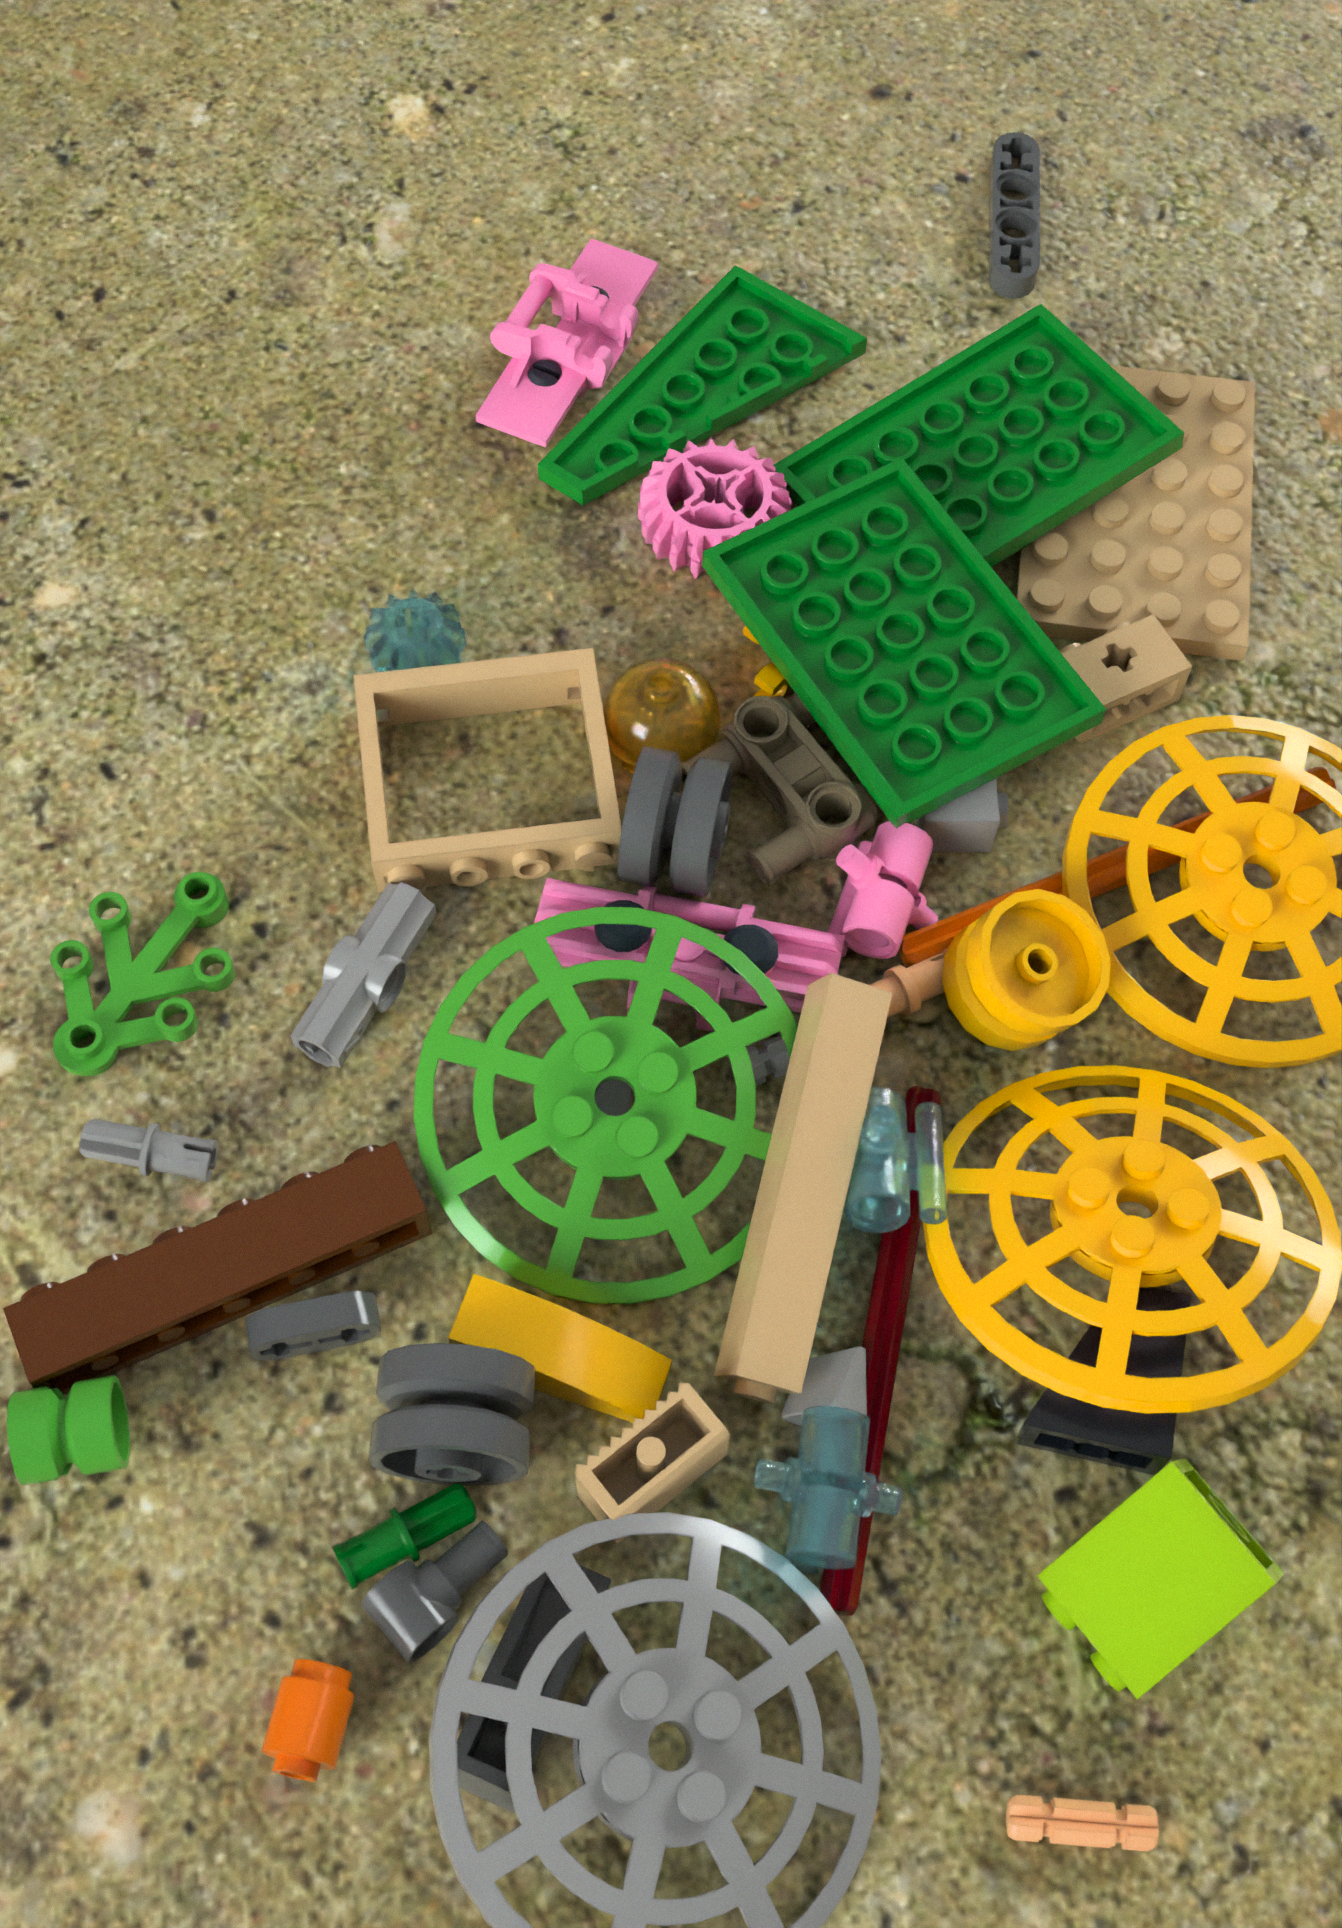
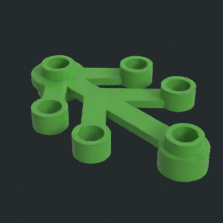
[50,872,235,1076]

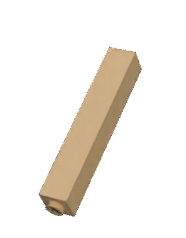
[714,973,893,1404]

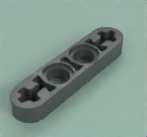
[989,132,1040,298]

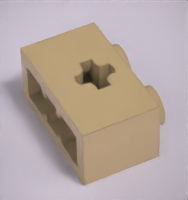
[1060,614,1192,744]

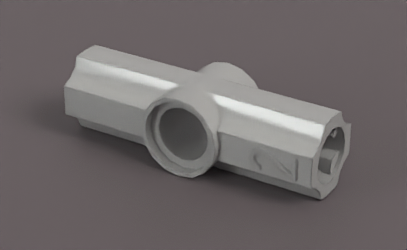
[290,882,437,1068]

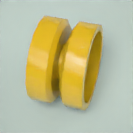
[942,889,1111,1051]

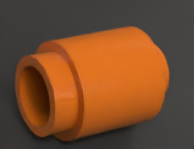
[261,1659,355,1782]

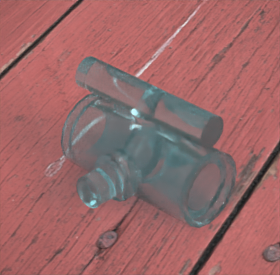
[845,1087,947,1233]
[754,1406,902,1574]

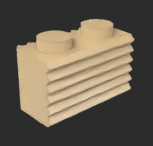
[575,1383,731,1544]

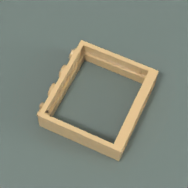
[353,648,622,893]

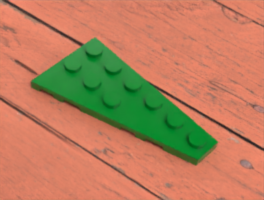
[538,265,867,505]

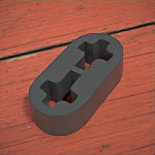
[245,1291,381,1360]

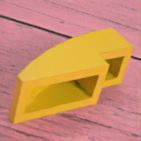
[448,1273,672,1422]

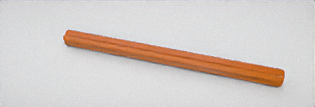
[898,767,1336,968]

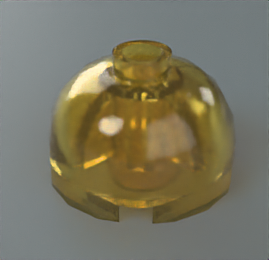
[603,657,721,774]

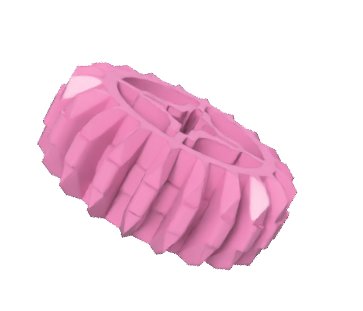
[638,437,791,579]

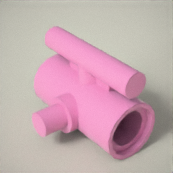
[828,821,938,959]

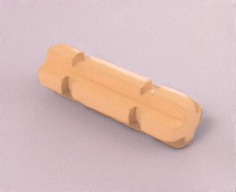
[1006,1794,1159,1851]

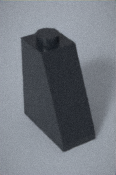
[1017,1285,1191,1475]

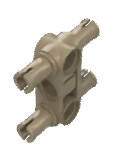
[681,692,882,886]

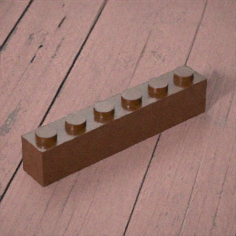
[3,1141,433,1395]

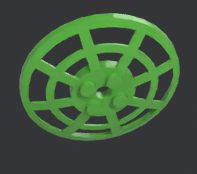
[413,907,798,1304]

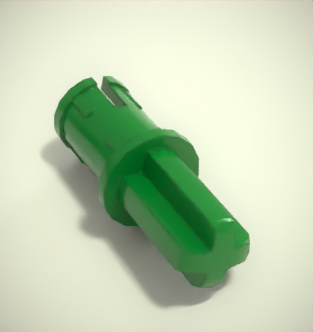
[331,1483,477,1589]

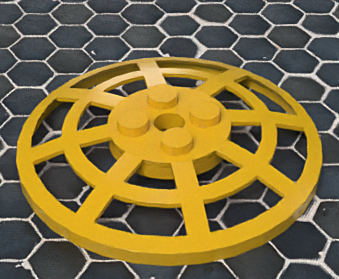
[1062,715,1342,1068]
[923,1065,1342,1414]

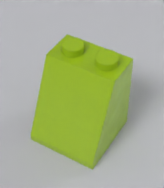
[1037,1459,1284,1699]

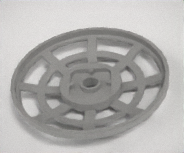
[429,1512,881,1928]

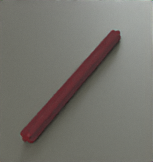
[820,1086,941,1616]

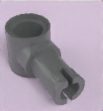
[361,1521,508,1663]

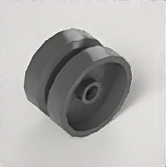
[618,746,732,898]
[369,1343,536,1486]

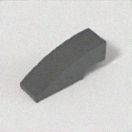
[457,1564,611,1813]

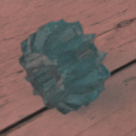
[364,587,466,672]

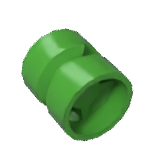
[7,1375,130,1486]

